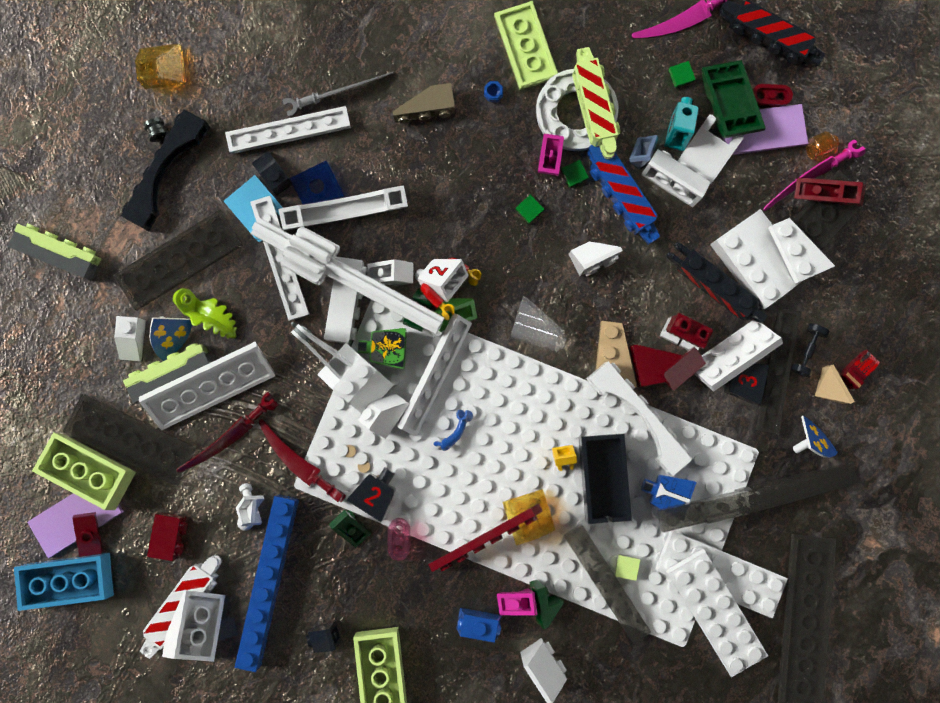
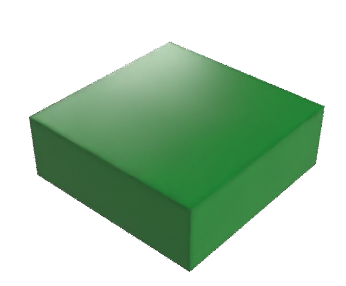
[668,61,696,88]
[561,160,589,188]
[515,194,544,224]

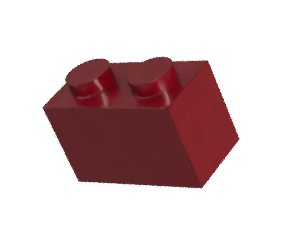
[147,512,188,561]

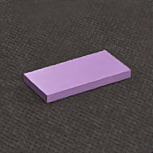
[722,104,808,155]
[27,493,124,558]

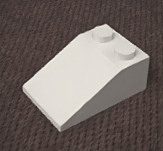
[162,590,225,662]
[520,638,567,703]

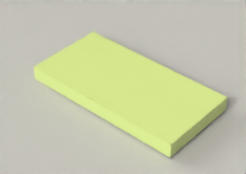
[494,1,558,90]

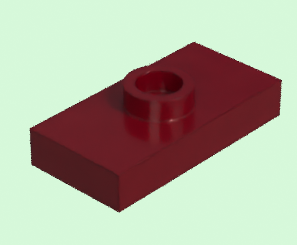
[72,512,103,557]

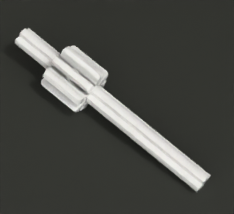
[251,218,445,334]

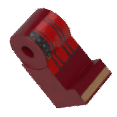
[839,349,880,389]

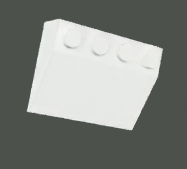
[710,209,802,310]

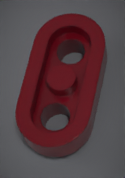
[753,84,793,107]

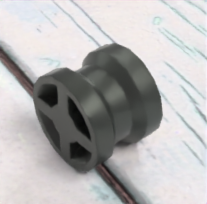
[143,117,168,142]

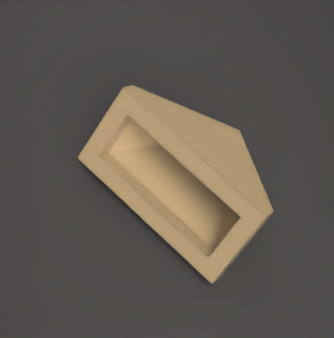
[815,364,855,404]

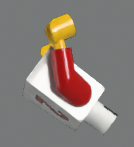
[415,258,481,320]

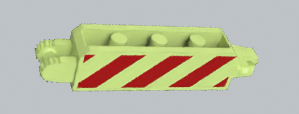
[572,47,620,160]

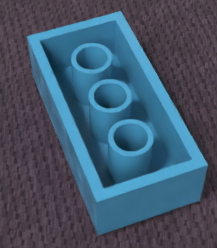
[14,553,114,611]

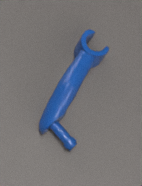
[434,410,473,451]

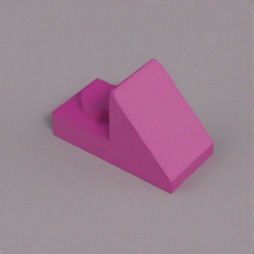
[497,589,537,615]

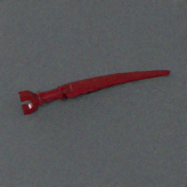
[177,392,279,472]
[259,419,347,502]

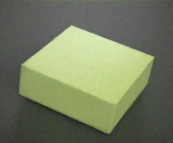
[614,554,640,581]

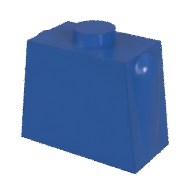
[456,608,502,643]

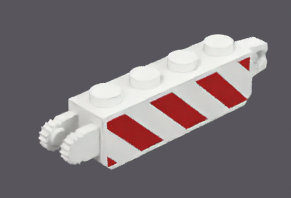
[140,555,222,659]

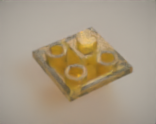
[135,44,186,89]
[502,489,556,546]

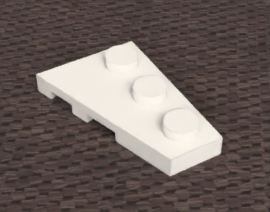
[768,218,835,284]

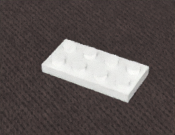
[694,320,783,391]

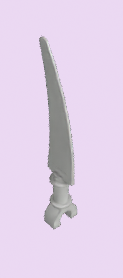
[282,72,394,116]

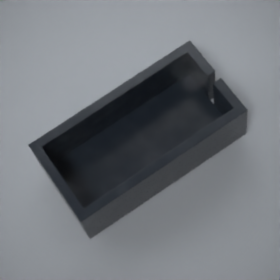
[578,434,632,524]

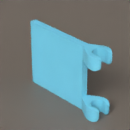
[224,175,283,242]

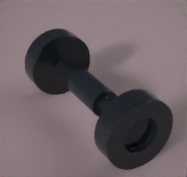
[790,323,830,378]

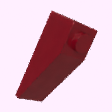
[794,178,866,206]

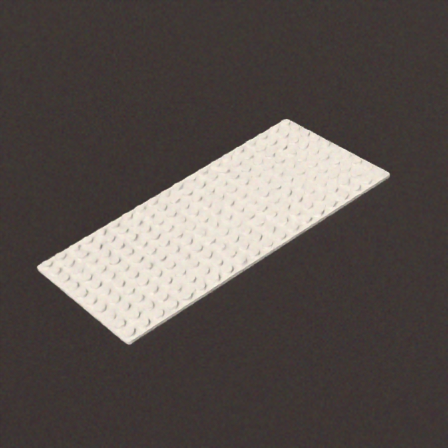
[294,300,759,647]

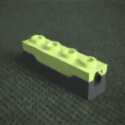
[7,223,101,281]
[123,343,213,404]

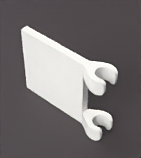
[678,115,744,184]

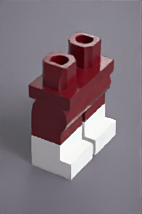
[659,313,713,350]

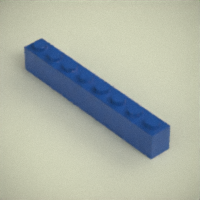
[234,495,299,672]

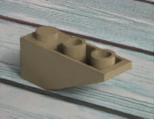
[393,83,455,123]

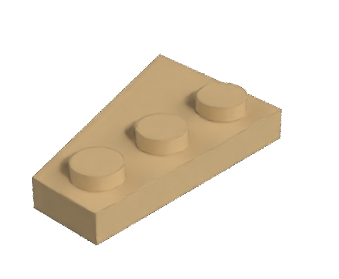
[596,321,637,388]

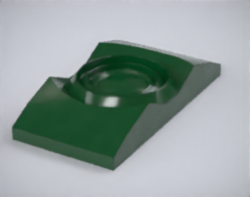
[701,60,766,138]

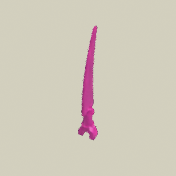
[632,0,727,38]
[763,139,865,211]

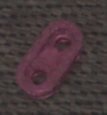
[388,518,410,561]

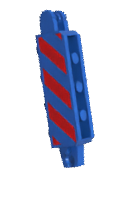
[587,145,660,245]

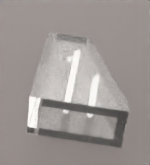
[510,296,567,353]

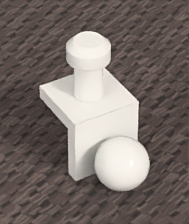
[236,483,264,531]

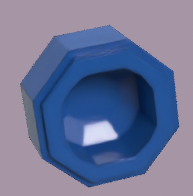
[484,81,503,102]

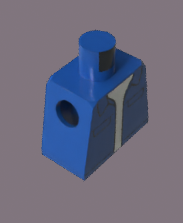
[641,475,697,521]

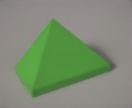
[435,298,477,332]

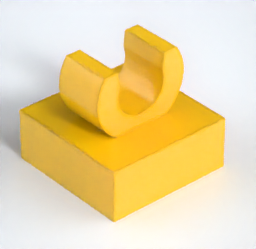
[552,445,577,471]

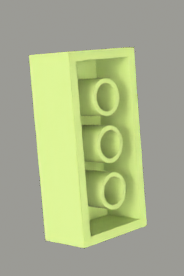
[32,432,136,510]
[353,627,407,703]

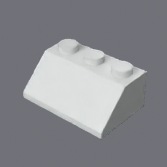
[641,149,710,207]

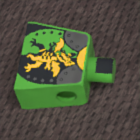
[358,328,407,370]

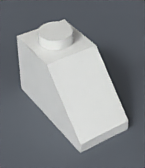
[367,259,413,285]
[114,316,146,361]
[358,394,409,439]

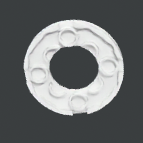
[536,69,618,151]

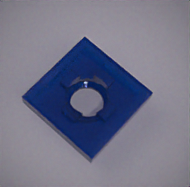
[290,160,345,205]

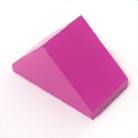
[538,133,564,176]

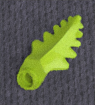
[173,288,237,339]

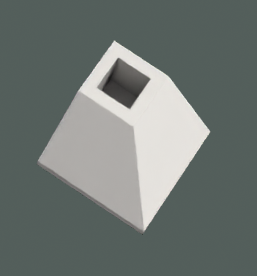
[569,241,623,277]

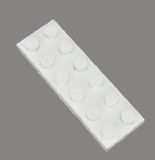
[139,342,275,430]
[655,530,788,618]
[666,549,768,677]

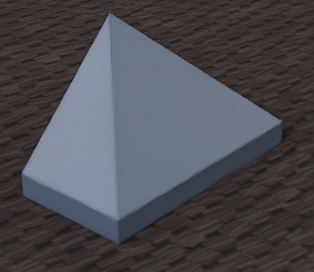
[629,135,658,169]

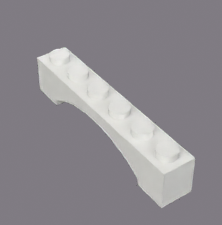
[278,185,408,231]
[586,361,692,476]

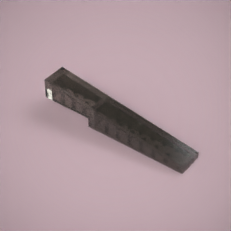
[563,523,651,644]

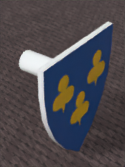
[149,316,192,361]
[793,416,838,458]

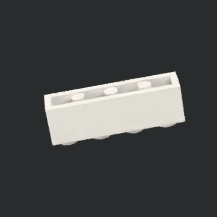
[324,257,367,345]

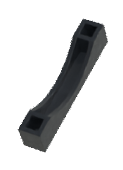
[121,109,210,232]

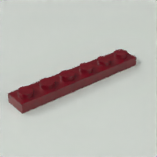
[428,503,543,572]

